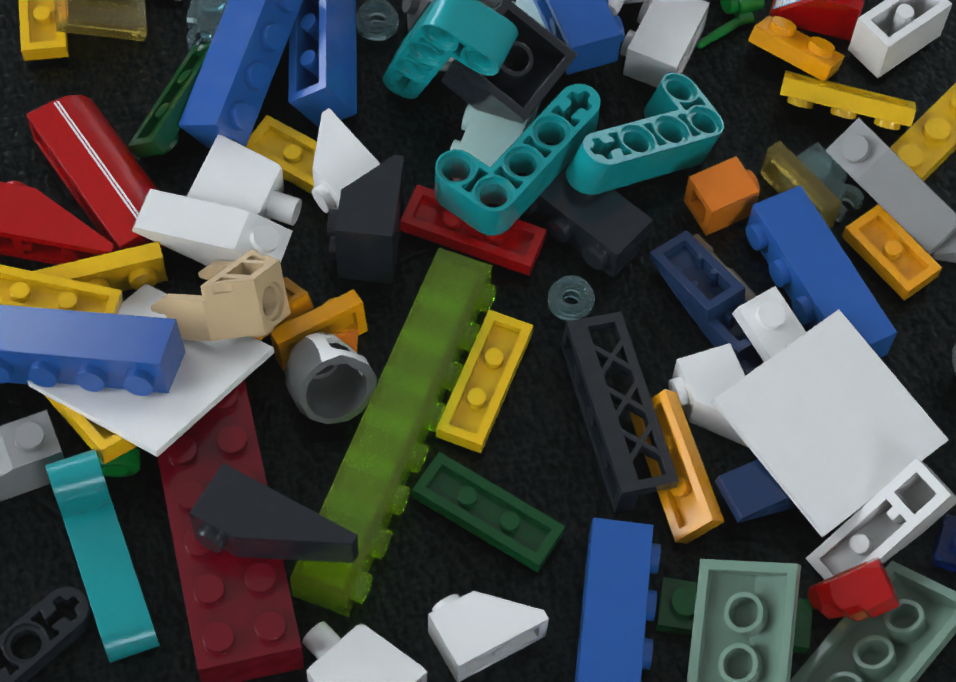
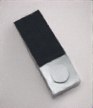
[189,463,359,563]

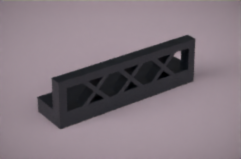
[560,311,679,513]

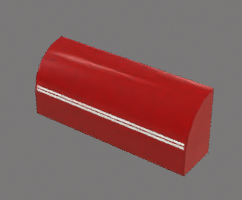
[26,95,166,251]

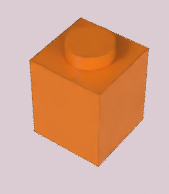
[683,156,760,236]

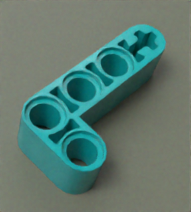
[382,0,518,99]
[566,72,724,195]
[434,84,601,236]
[45,449,160,663]

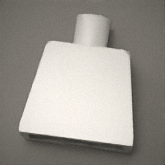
[187,134,302,226]
[302,621,427,682]

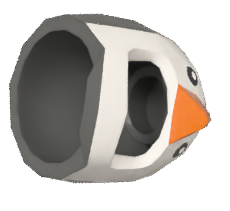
[285,330,377,424]

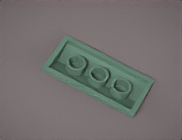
[687,559,801,682]
[790,561,956,682]

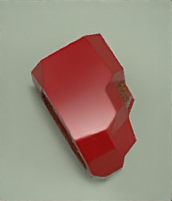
[808,557,900,622]

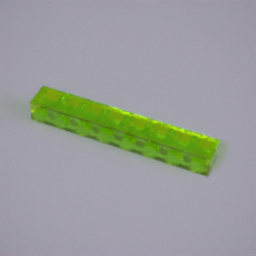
[290,248,497,617]

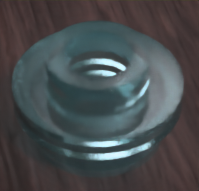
[356,0,399,41]
[548,275,595,321]

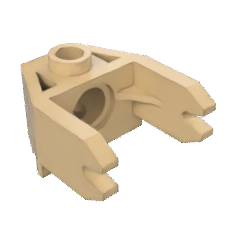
[151,250,291,341]

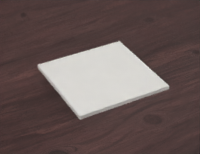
[27,284,275,457]
[711,309,949,537]

